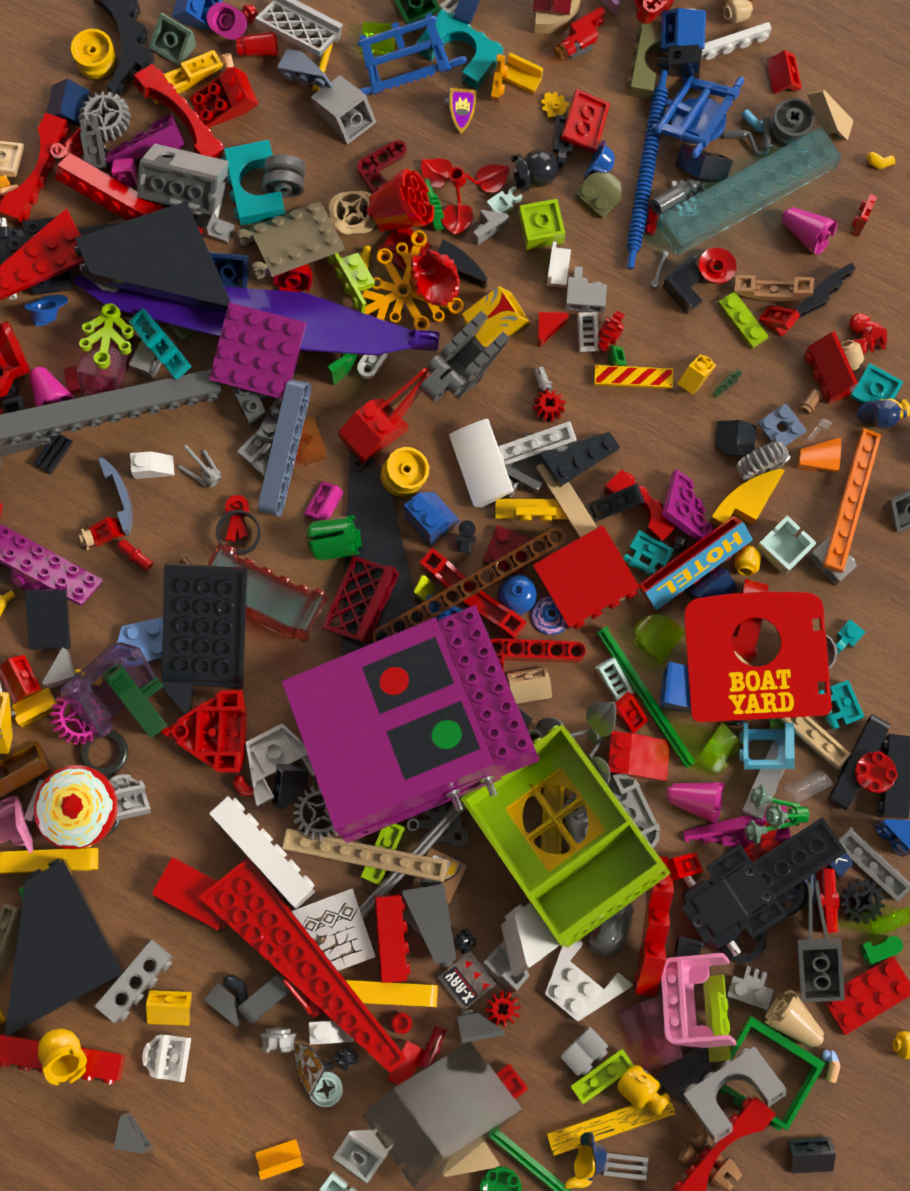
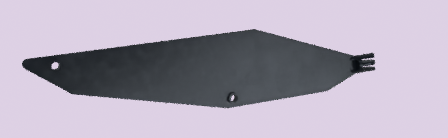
[341,450,420,656]

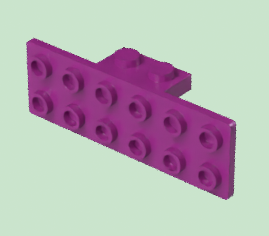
[0,525,103,606]

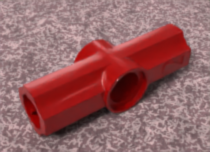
[815,869,840,933]

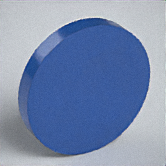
[671,98,726,144]

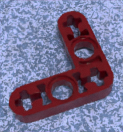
[357,140,407,194]

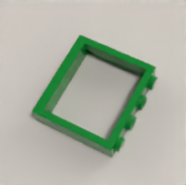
[716,1016,825,1131]

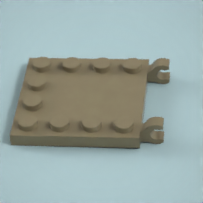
[237,201,345,279]

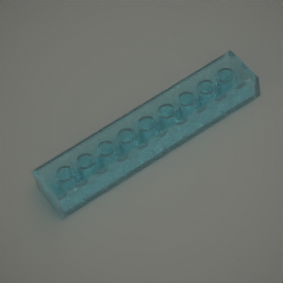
[658,127,842,255]

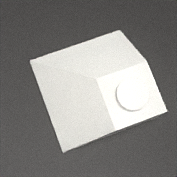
[332,1130,395,1183]

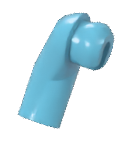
[742,109,763,133]

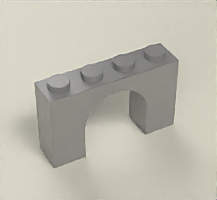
[684,1046,786,1143]

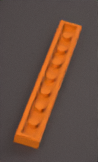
[822,428,882,573]

